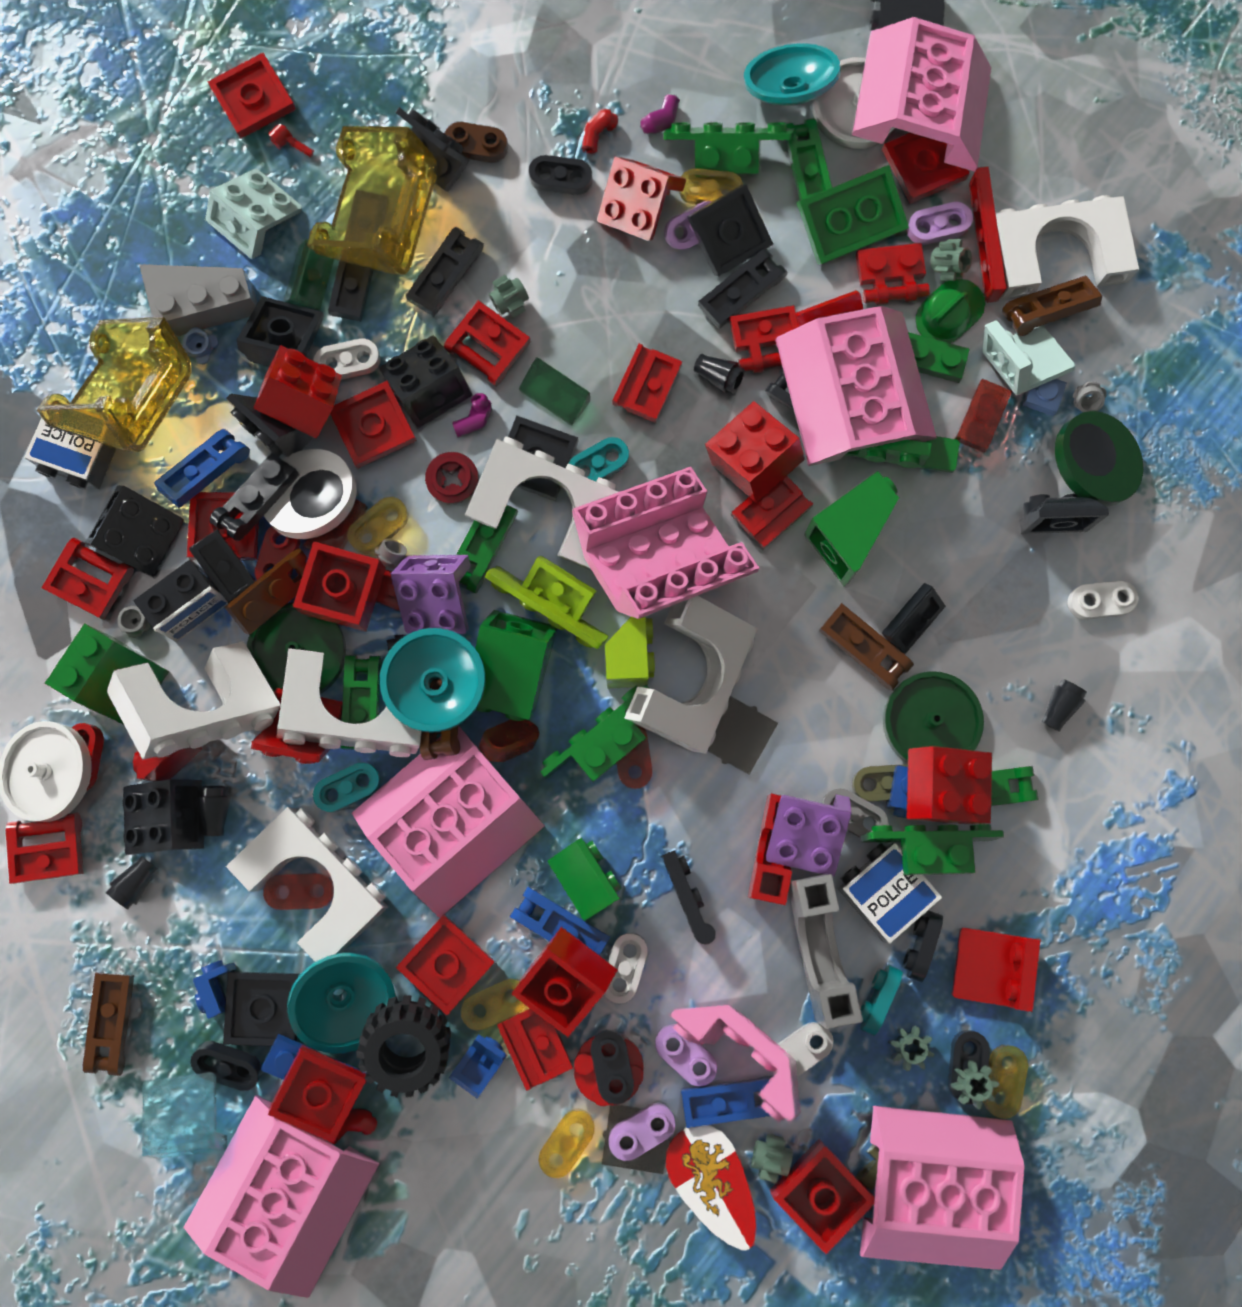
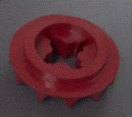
[425,452,478,505]

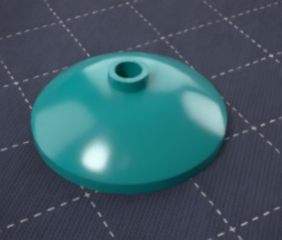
[744,43,841,106]
[380,628,486,732]
[287,953,396,1053]

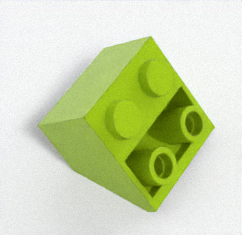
[605,616,655,689]

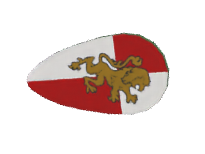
[666,1125,757,1250]

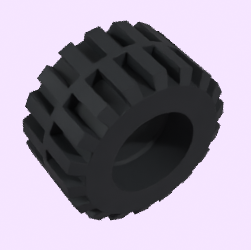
[357,995,451,1098]

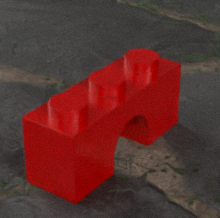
[747,793,792,905]

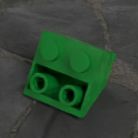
[547,837,622,921]

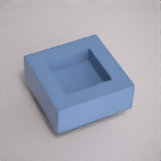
[1022,379,1067,416]

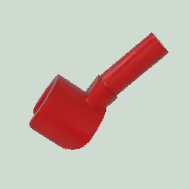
[268,124,314,158]

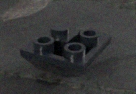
[226,393,314,458]

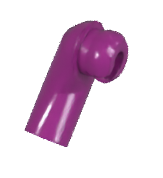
[640,94,680,134]
[452,393,492,438]

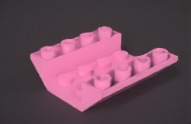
[852,17,992,171]
[775,306,937,466]
[572,467,759,619]
[352,725,545,918]
[670,1005,801,1122]
[184,1095,380,1298]
[860,1105,1024,1270]

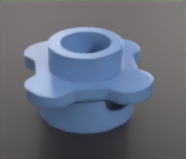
[180,327,219,365]

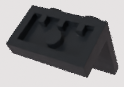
[395,107,470,192]
[379,335,473,429]
[85,485,184,576]
[122,779,204,855]

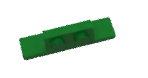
[663,122,795,174]
[845,436,960,473]
[540,684,650,783]
[861,824,1004,875]

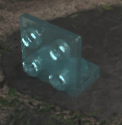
[142,1072,227,1159]

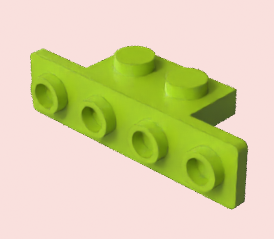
[485,555,609,649]

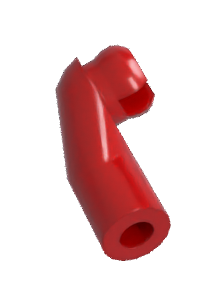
[582,109,619,154]
[332,1108,377,1145]

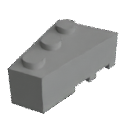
[139,264,258,339]

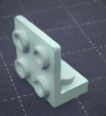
[205,169,302,259]
[983,320,1075,396]

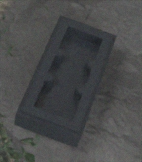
[882,583,946,654]

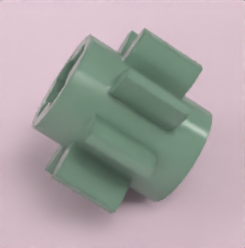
[931,239,972,281]
[489,274,529,318]
[888,1026,935,1072]
[951,1061,999,1109]
[751,1134,793,1183]

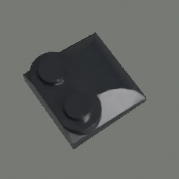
[237,296,324,367]
[1020,493,1109,534]

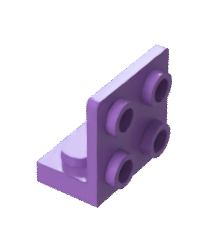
[391,555,471,634]
[766,794,852,877]

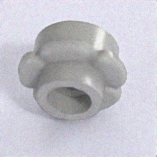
[1073,382,1107,412]
[375,539,407,569]
[118,605,151,638]

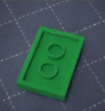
[796,165,909,265]

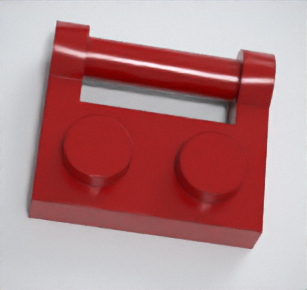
[443,300,531,386]
[41,538,134,620]
[6,812,84,884]

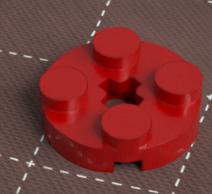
[574,1034,644,1106]

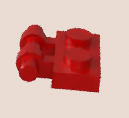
[856,243,930,305]
[729,305,798,374]

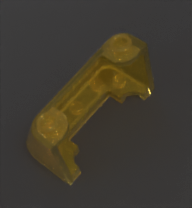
[307,126,437,275]
[36,317,192,452]

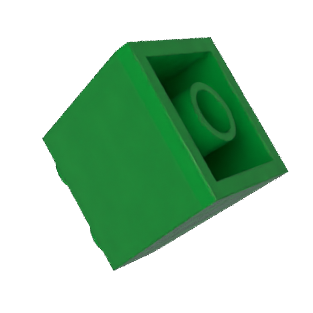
[804,471,899,587]
[475,610,557,721]
[45,623,169,725]

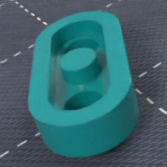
[568,437,629,482]
[313,762,381,813]
[860,965,903,1036]

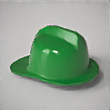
[915,278,986,343]

